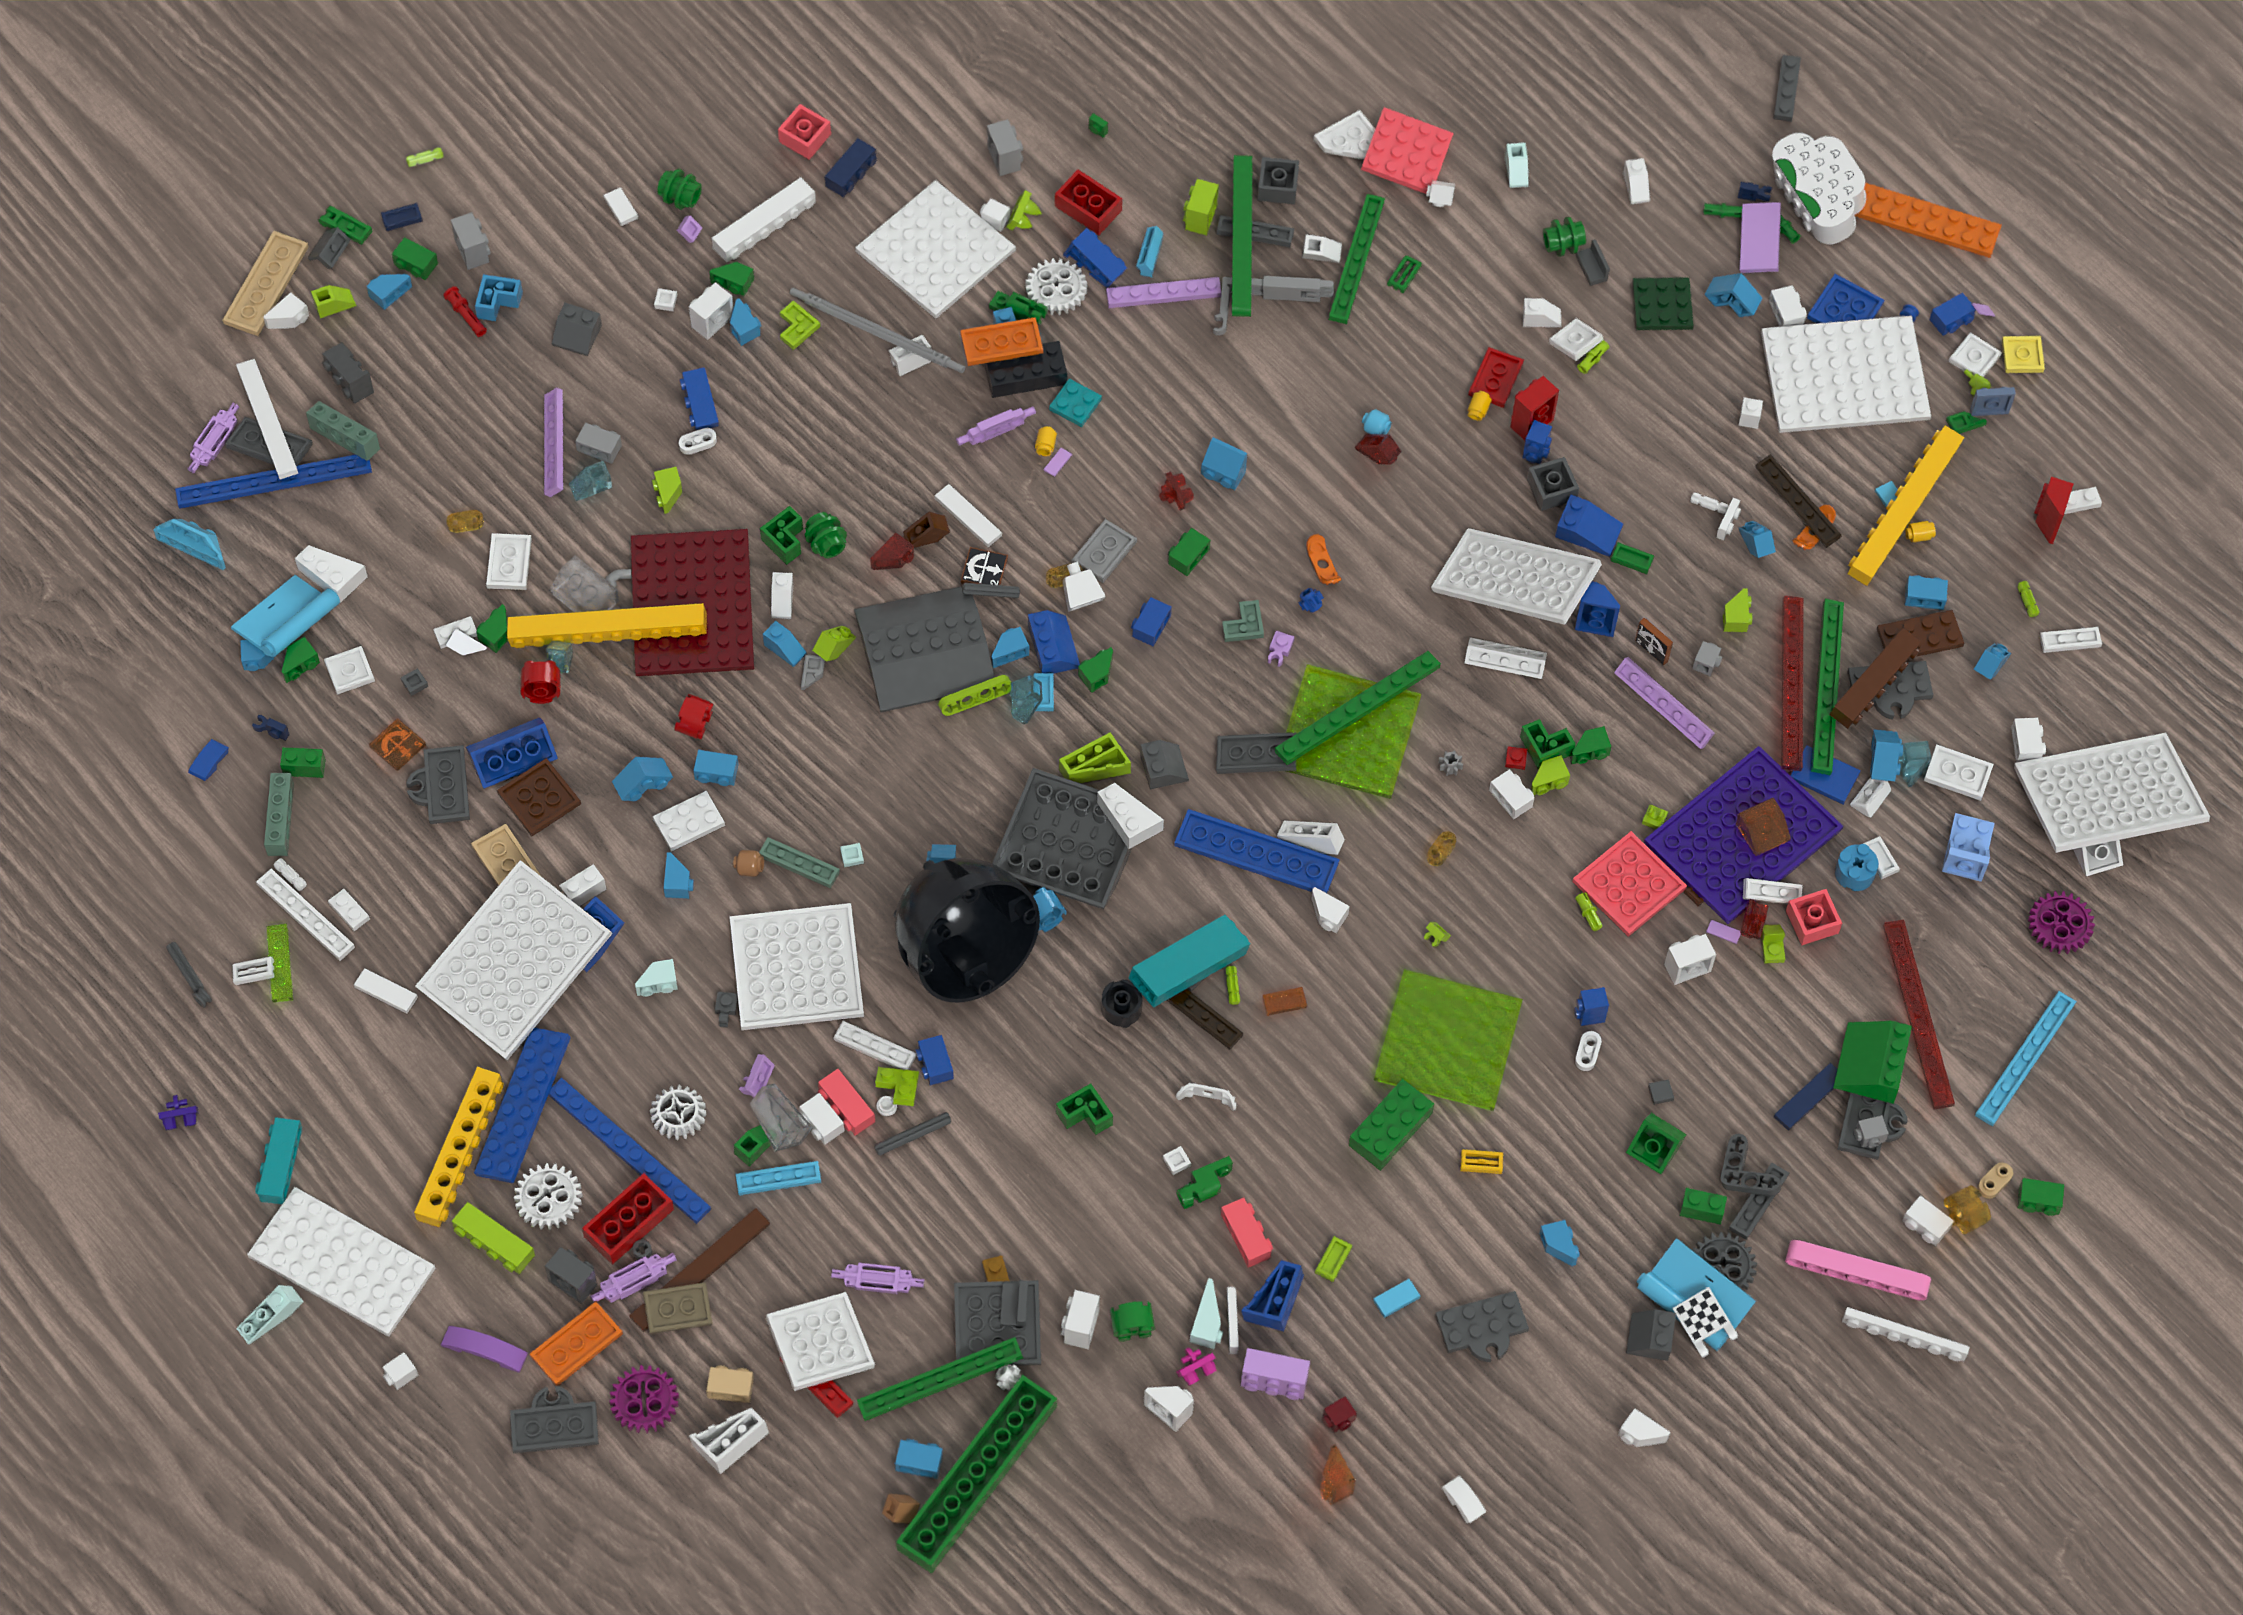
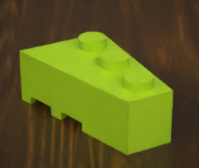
[1059,732,1131,783]

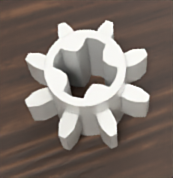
[996,1364,1021,1391]

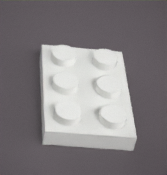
[486,533,532,590]
[1924,745,1994,801]
[653,791,725,851]

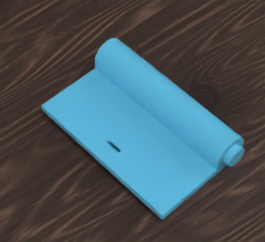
[231,575,340,657]
[1637,1238,1756,1351]

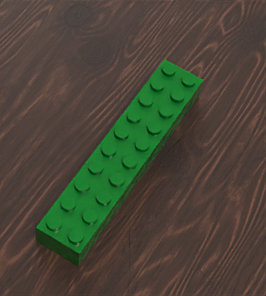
[896,1375,1057,1574]

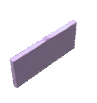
[1972,303,1995,317]
[1044,448,1072,477]
[1706,920,1742,944]

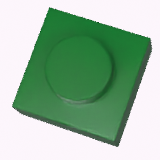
[1089,113,1108,138]

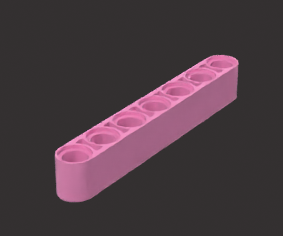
[1785,1240,1931,1301]

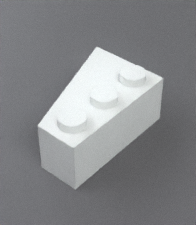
[295,545,368,603]
[1097,783,1164,849]
[689,1408,769,1474]

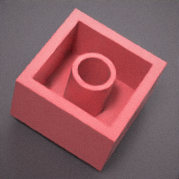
[778,104,831,160]
[1786,889,1842,946]

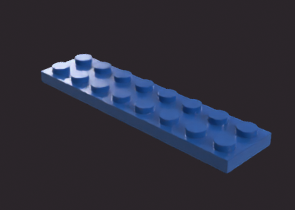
[1174,809,1340,893]
[474,1028,571,1184]

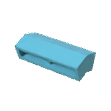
[1136,226,1163,277]

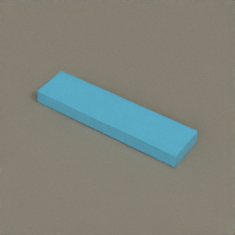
[736,1161,821,1196]

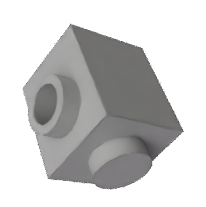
[1692,641,1723,676]
[1854,1115,1889,1148]

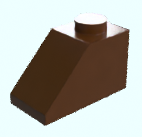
[903,512,950,549]

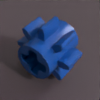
[1298,588,1324,612]

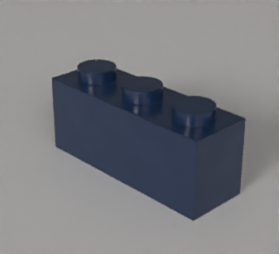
[825,138,877,198]

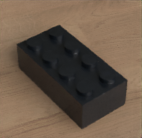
[985,341,1067,398]

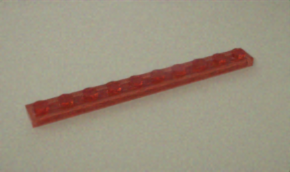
[1781,595,1804,771]
[1883,919,1955,1110]

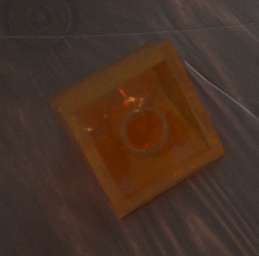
[1736,797,1791,856]
[1319,1444,1356,1505]

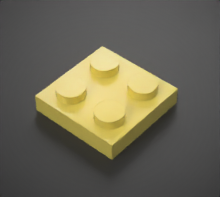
[2002,336,2045,373]

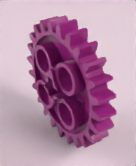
[2028,891,2095,954]
[609,1365,679,1434]

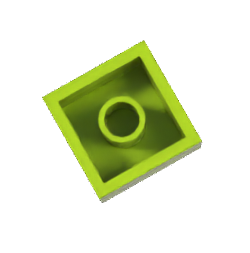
[1183,179,1219,235]

